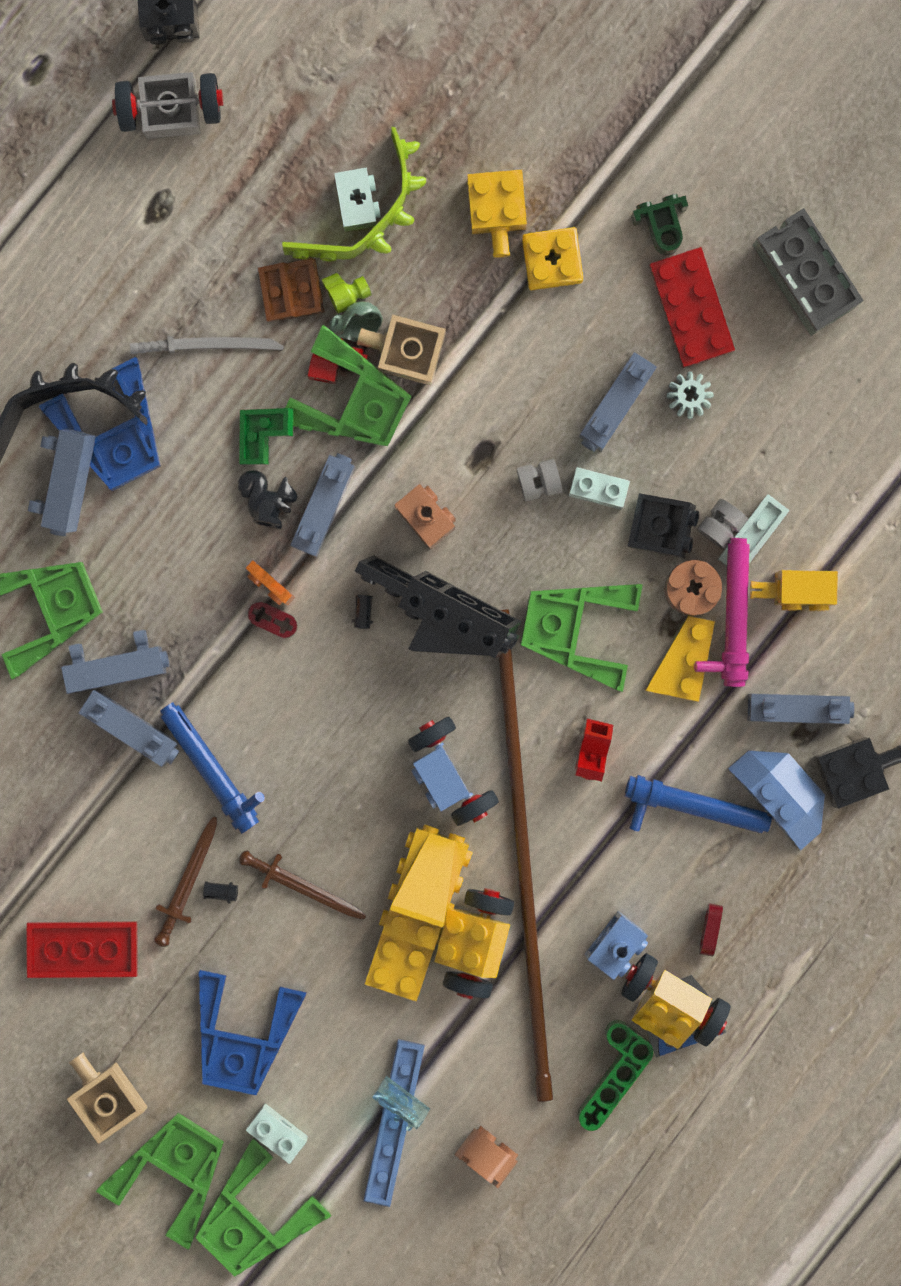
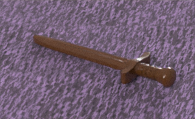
[154,816,217,947]
[239,850,366,919]

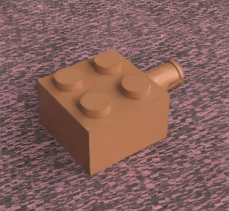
[394,484,456,550]

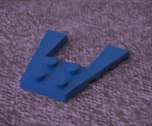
[39,357,161,491]
[199,970,307,1095]

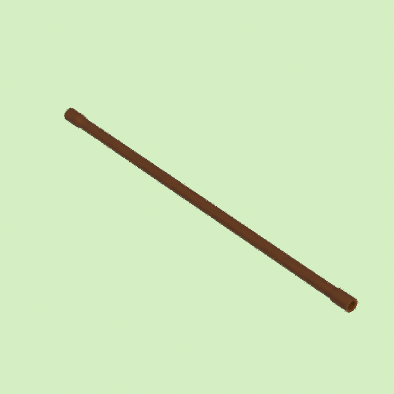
[498,609,553,1102]

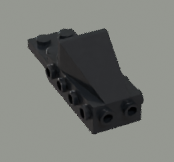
[355,555,522,659]

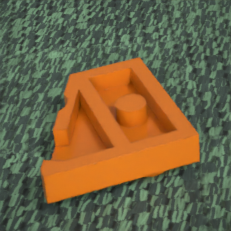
[246,560,295,605]

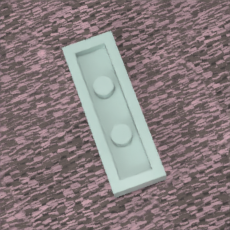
[717,494,790,567]

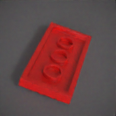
[649,247,735,368]
[27,921,138,978]

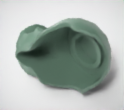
[328,301,383,342]

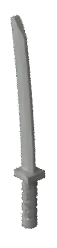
[130,336,284,354]

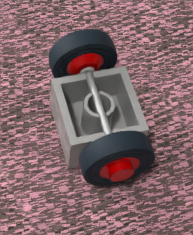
[112,72,224,139]

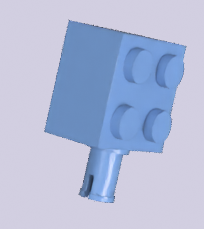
[585,911,648,980]

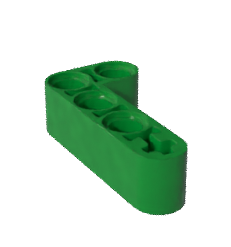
[578,1020,653,1131]

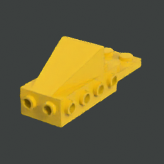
[365,824,472,1002]

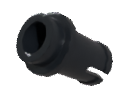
[352,595,374,629]
[203,881,238,904]

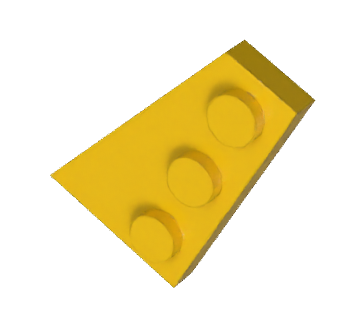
[645,616,715,702]

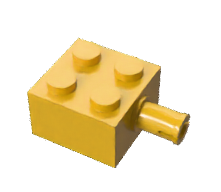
[467,170,527,258]
[750,570,838,611]

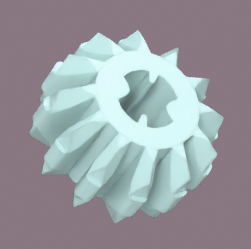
[666,372,714,419]

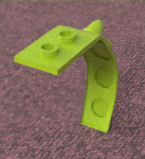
[282,127,426,262]

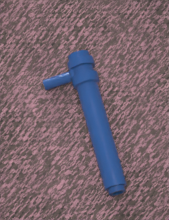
[160,702,265,834]
[624,775,772,834]

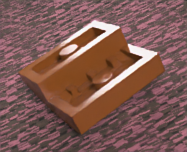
[258,258,325,322]

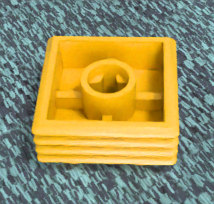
[522,227,583,290]

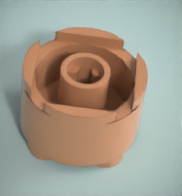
[664,560,722,616]
[454,1126,518,1188]

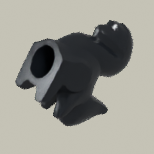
[238,470,298,529]

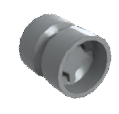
[516,458,562,502]
[697,498,748,550]

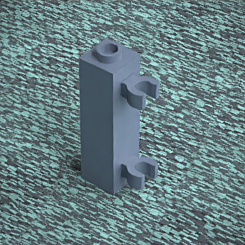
[579,352,657,452]
[28,429,96,536]
[290,453,355,557]
[61,630,170,694]
[79,690,179,767]
[747,694,855,724]

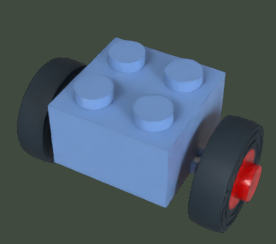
[408,717,499,826]

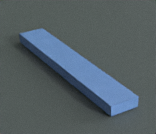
[363,1039,425,1207]

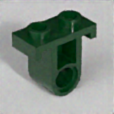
[631,194,689,255]

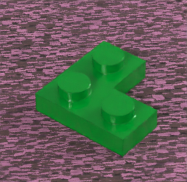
[239,408,293,465]

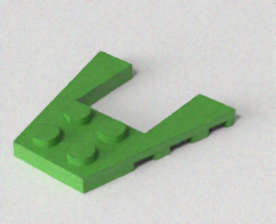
[285,325,411,446]
[0,562,103,679]
[520,584,643,692]
[96,1113,224,1250]
[195,1138,332,1277]

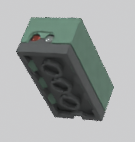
[752,208,864,336]

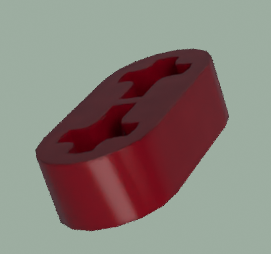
[248,602,298,638]
[699,903,723,957]

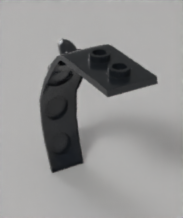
[0,363,148,463]

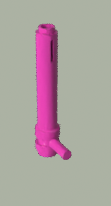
[694,538,750,687]

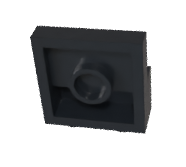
[628,493,699,559]

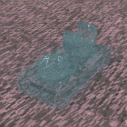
[372,1076,430,1131]

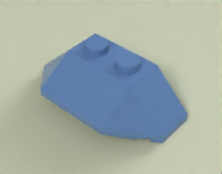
[728,750,825,850]

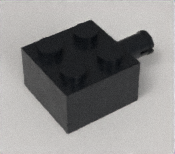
[138,0,200,45]
[814,737,901,809]

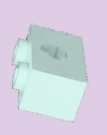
[334,167,381,232]
[569,467,630,510]
[246,1103,308,1164]

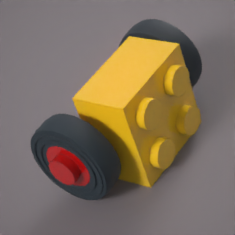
[434,888,514,999]
[621,953,731,1049]

